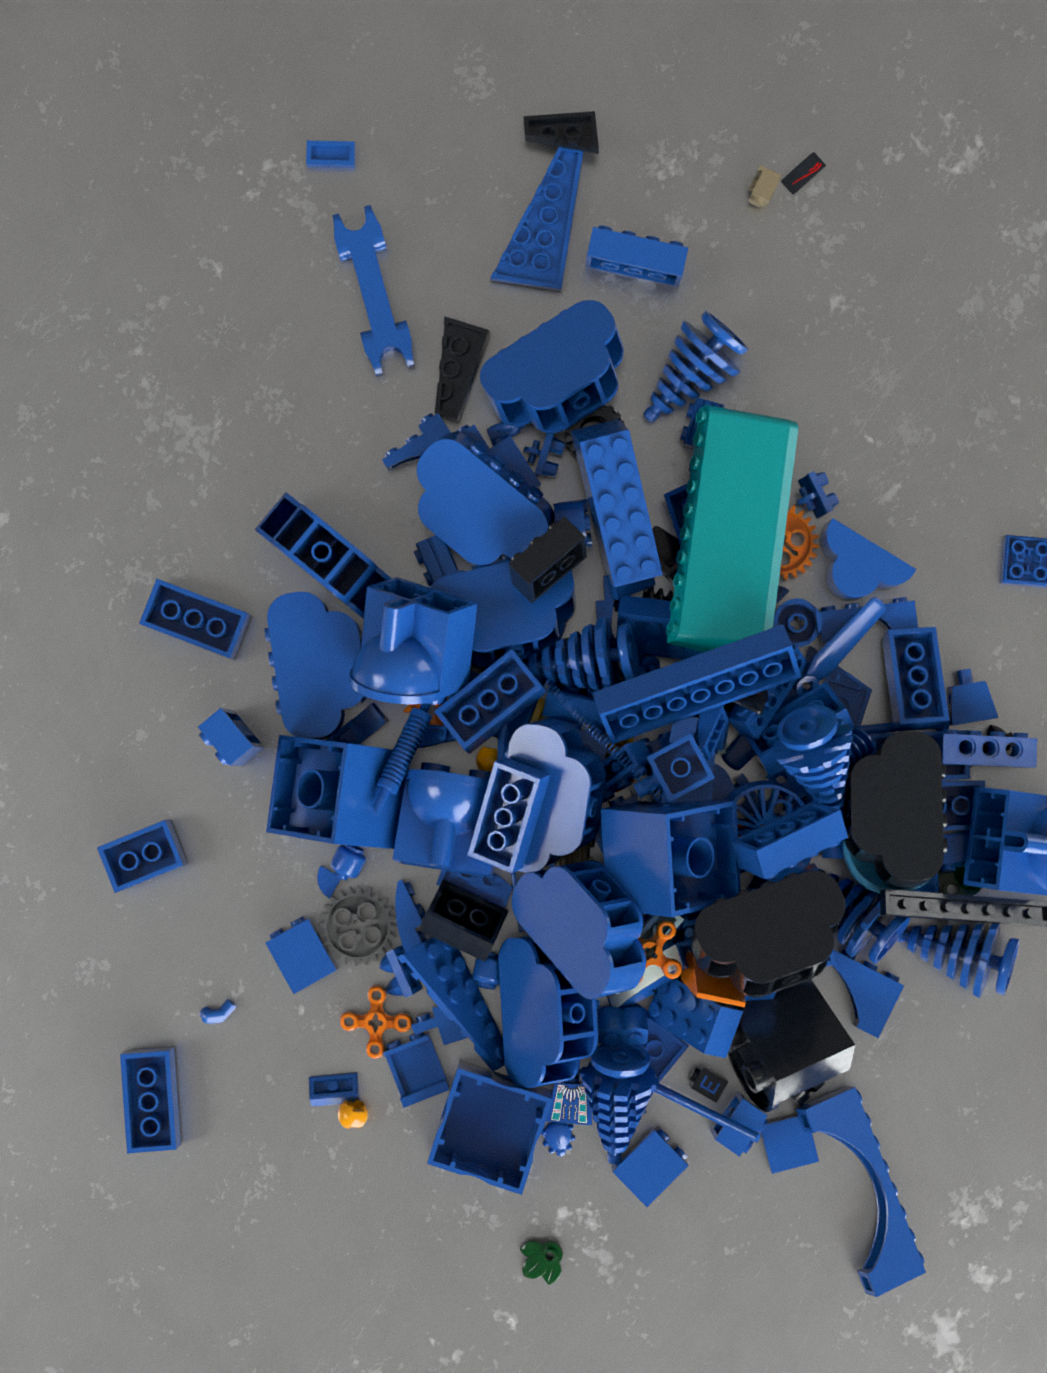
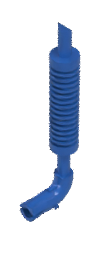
[373,674,476,817]

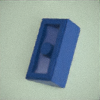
[309,1073,360,1106]

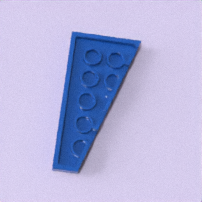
[490,147,584,291]
[397,937,505,1071]

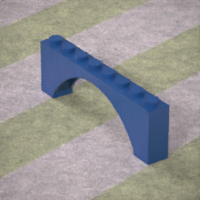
[832,949,904,1038]
[795,1086,926,1297]

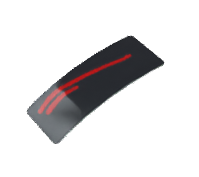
[781,152,826,195]

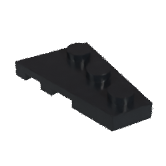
[523,111,599,154]

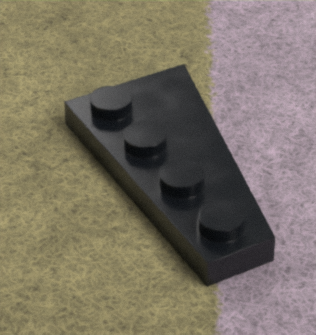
[435,316,491,422]

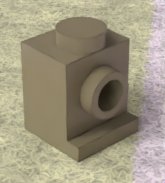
[749,165,782,207]

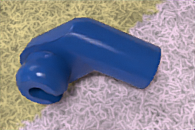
[199,999,236,1024]

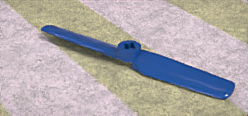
[722,597,886,771]

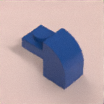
[412,1005,467,1045]

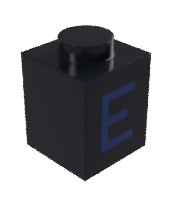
[688,1064,729,1103]

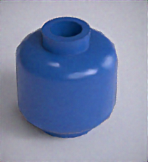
[330,845,366,881]
[472,953,500,990]

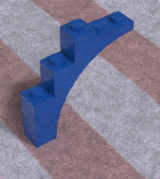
[382,413,541,489]

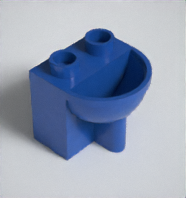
[349,577,477,705]
[392,762,496,878]
[963,787,1047,896]

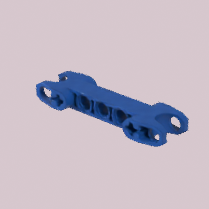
[332,205,414,377]

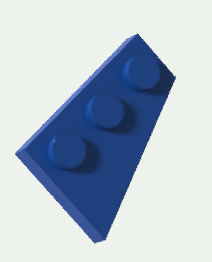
[436,870,513,908]

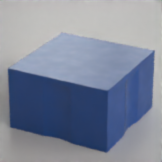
[427,1060,553,1195]

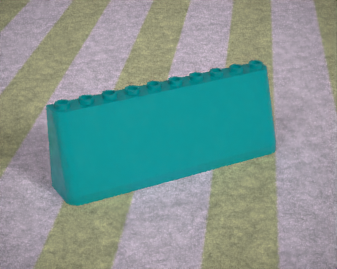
[666,405,798,652]

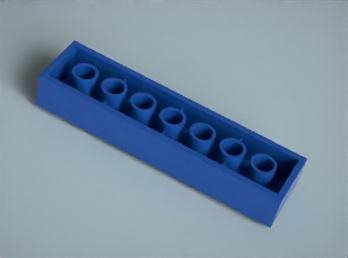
[593,624,801,744]

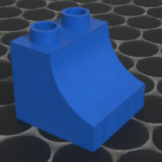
[266,735,409,849]
[600,799,741,917]

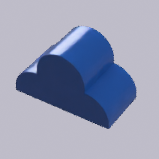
[819,518,917,601]

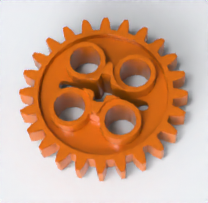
[780,505,819,582]

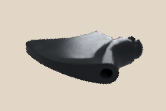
[652,526,680,581]

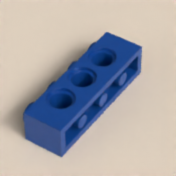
[934,729,1037,768]

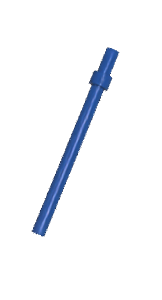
[653,1082,761,1143]

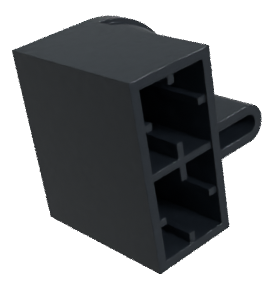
[728,979,855,1112]

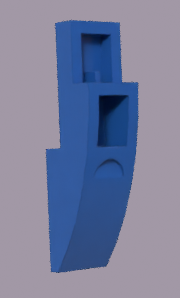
[395,879,427,952]

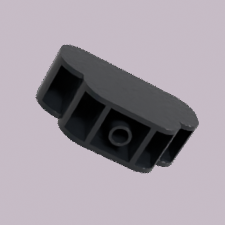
[844,731,948,888]
[691,870,845,998]

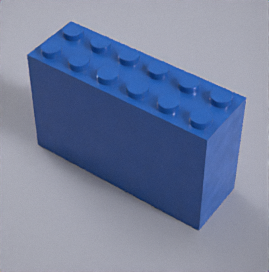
[571,419,663,587]

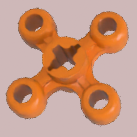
[638,920,682,984]
[340,985,413,1059]

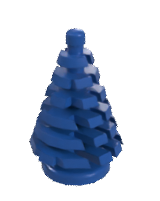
[643,310,749,423]
[523,616,639,691]
[773,705,852,816]
[818,868,911,964]
[897,923,1020,999]
[580,1043,659,1165]

